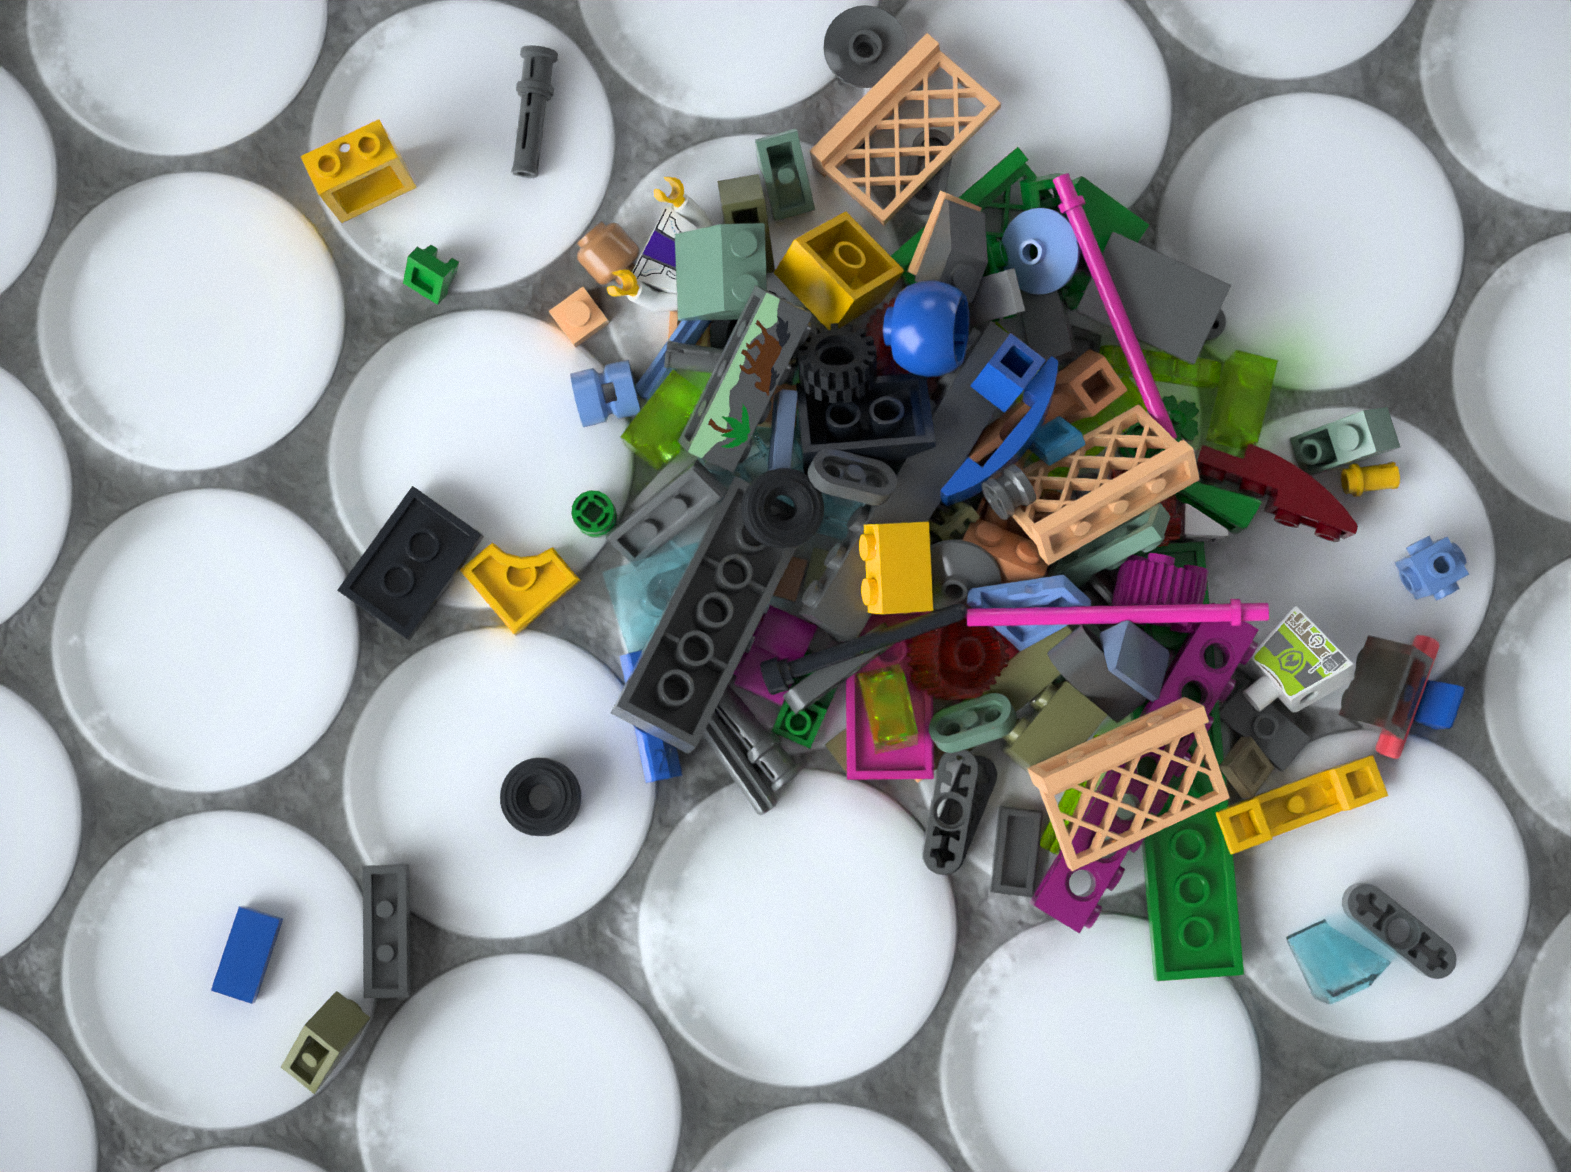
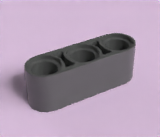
[1047,625,1148,723]

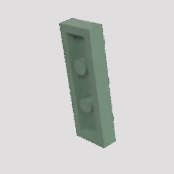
[1047,503,1170,587]

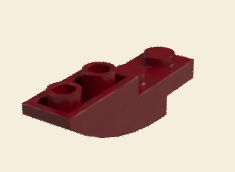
[1194,443,1358,542]

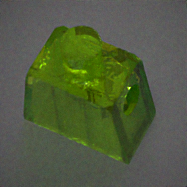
[857,664,918,754]

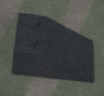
[796,373,936,475]

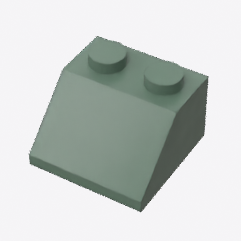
[675,223,767,321]

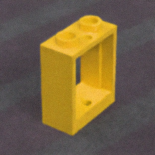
[300,119,417,223]

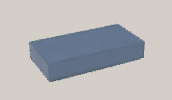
[767,389,797,471]

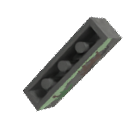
[678,285,812,473]

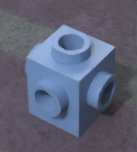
[1395,536,1469,601]

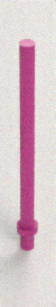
[1053,173,1177,439]
[967,599,1269,626]

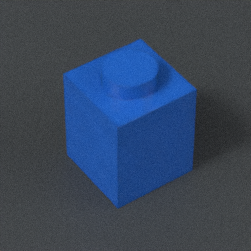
[970,333,1046,413]

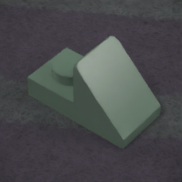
[755,128,815,221]

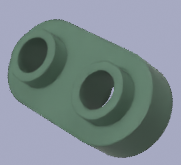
[929,693,1017,753]

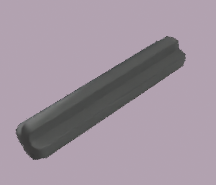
[703,711,777,815]

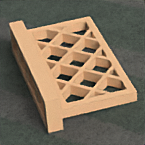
[810,33,1001,226]
[1012,404,1200,566]
[1027,697,1230,871]

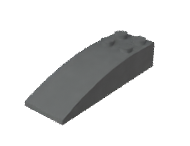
[610,476,797,753]

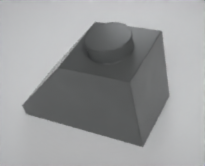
[914,199,988,303]

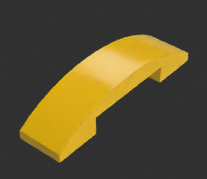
[1215,755,1388,854]

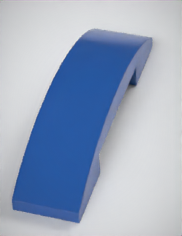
[940,356,1058,506]

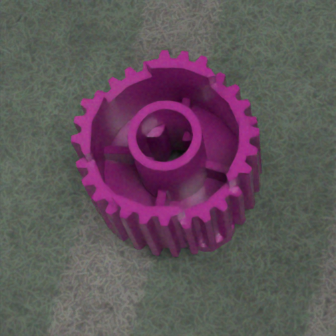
[1111,553,1209,633]

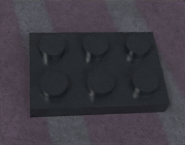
[337,486,484,641]

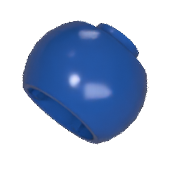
[883,280,969,377]

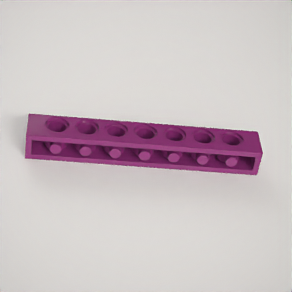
[1029,602,1259,934]

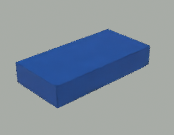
[211,906,283,1004]

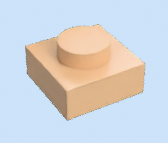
[549,287,609,348]

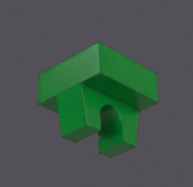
[403,245,459,305]

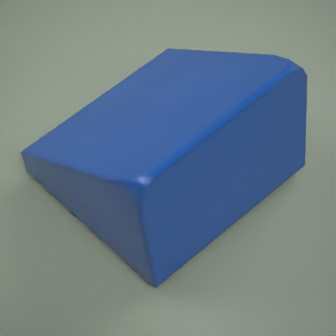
[1413,680,1465,730]

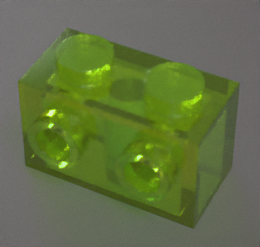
[620,370,702,471]

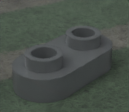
[903,129,952,215]
[808,449,897,505]

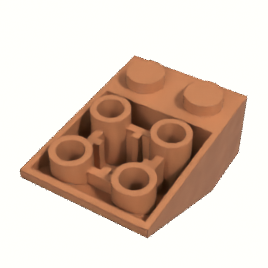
[962,489,1075,584]

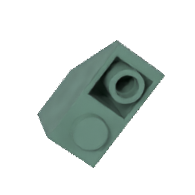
[1290,407,1400,476]

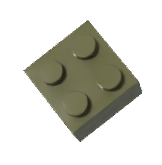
[1001,681,1108,775]

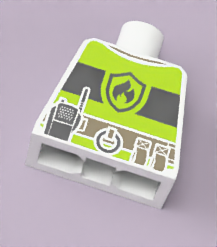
[1243,606,1355,713]

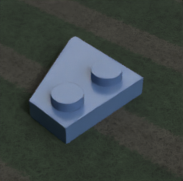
[967,575,1091,651]

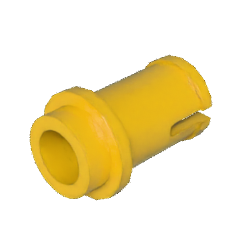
[1341,462,1400,497]

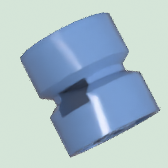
[570,360,642,427]

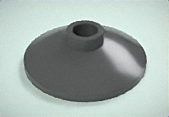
[823,5,907,88]
[930,540,1001,610]

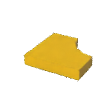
[460,542,581,635]

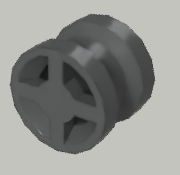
[981,464,1036,520]

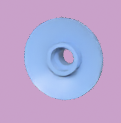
[1002,208,1080,294]

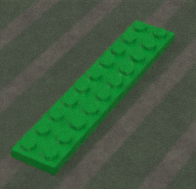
[1117,541,1244,981]

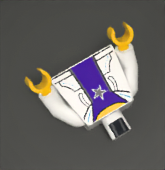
[607,177,713,313]

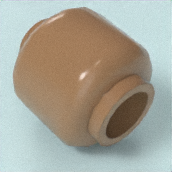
[577,221,640,285]

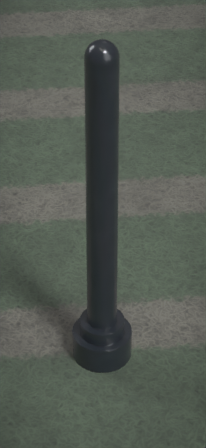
[760,603,967,695]

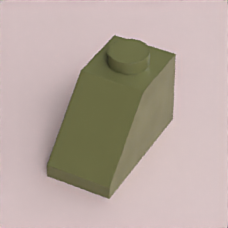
[717,174,775,274]
[281,991,371,1094]

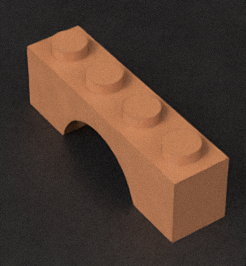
[965,349,1128,470]

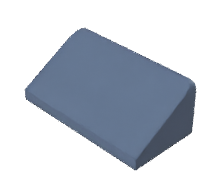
[1099,620,1169,702]

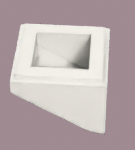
[1176,503,1228,543]

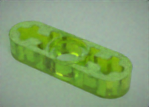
[1099,345,1222,388]

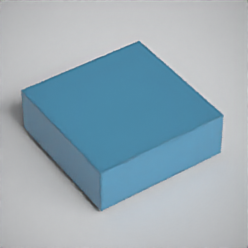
[1028,416,1086,466]

